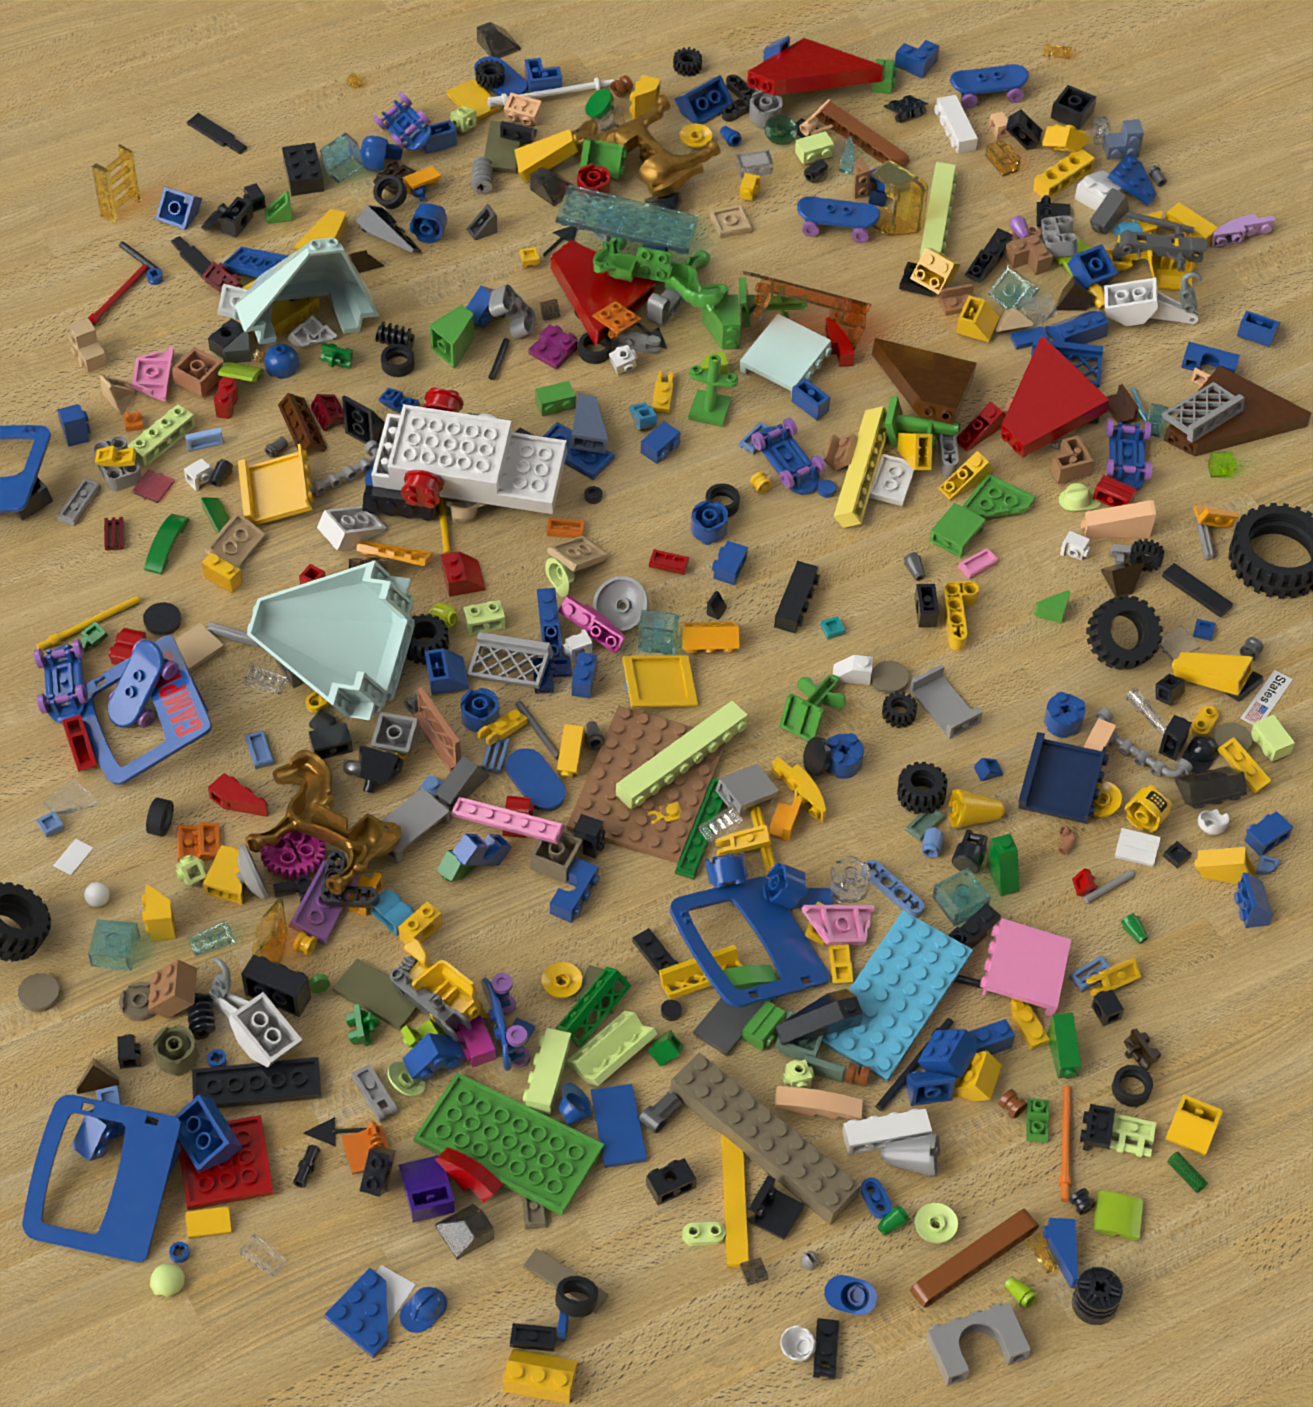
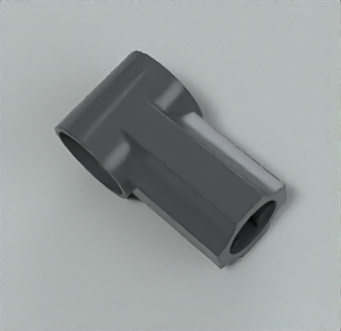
[639,1092,681,1134]

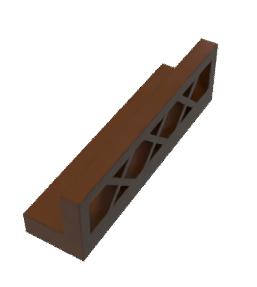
[278,393,327,454]

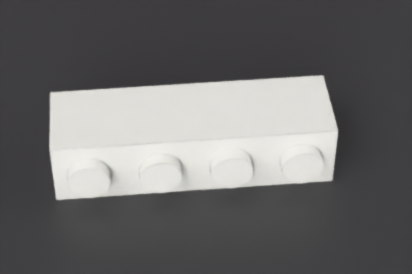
[934,95,978,154]
[842,1109,932,1155]

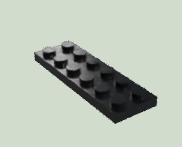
[192,1057,321,1108]

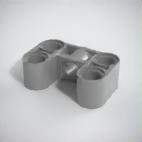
[1041,216,1078,257]
[489,284,536,339]
[93,436,142,491]

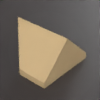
[995,308,1033,332]
[100,375,136,416]

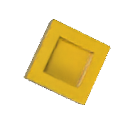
[519,247,540,268]

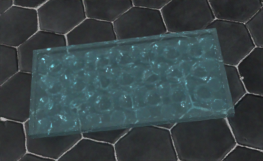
[555,185,699,254]

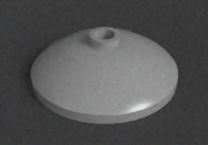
[593,576,648,632]
[236,843,270,900]

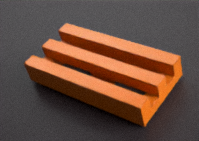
[547,518,585,538]

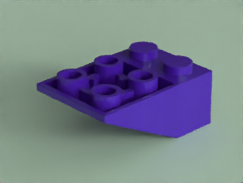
[398,1155,455,1223]

